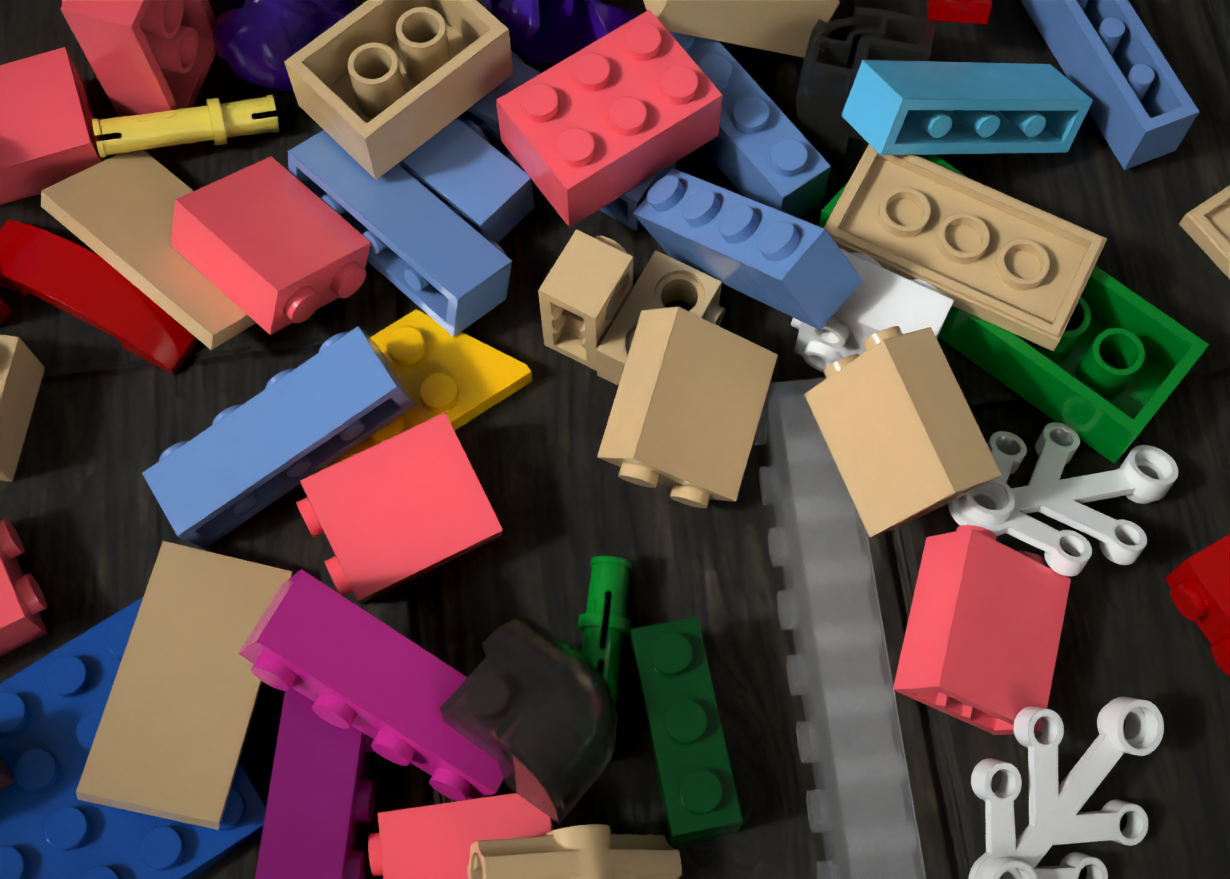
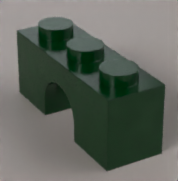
[630,616,743,846]

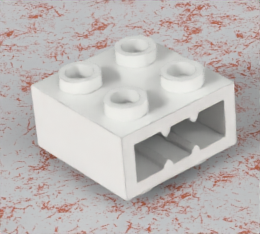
[791,249,954,372]

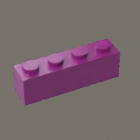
[255,688,377,879]

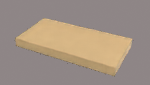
[824,144,1107,351]
[41,150,256,350]
[76,541,293,830]

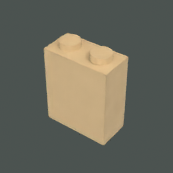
[597,307,778,508]
[804,326,1002,537]

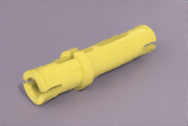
[92,95,279,158]

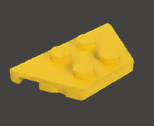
[320,309,533,471]

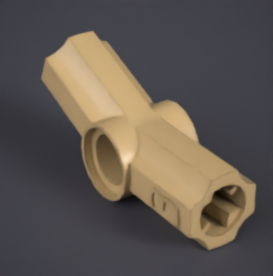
[467,824,682,879]

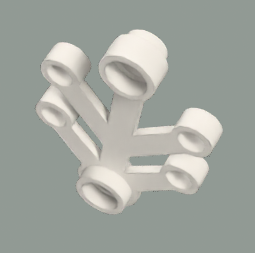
[948,422,1179,576]
[968,696,1164,879]

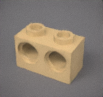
[538,229,633,371]
[596,250,726,386]

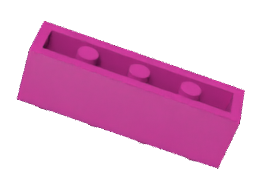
[238,569,533,801]

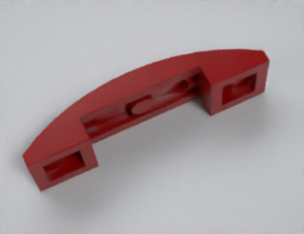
[0,220,199,375]

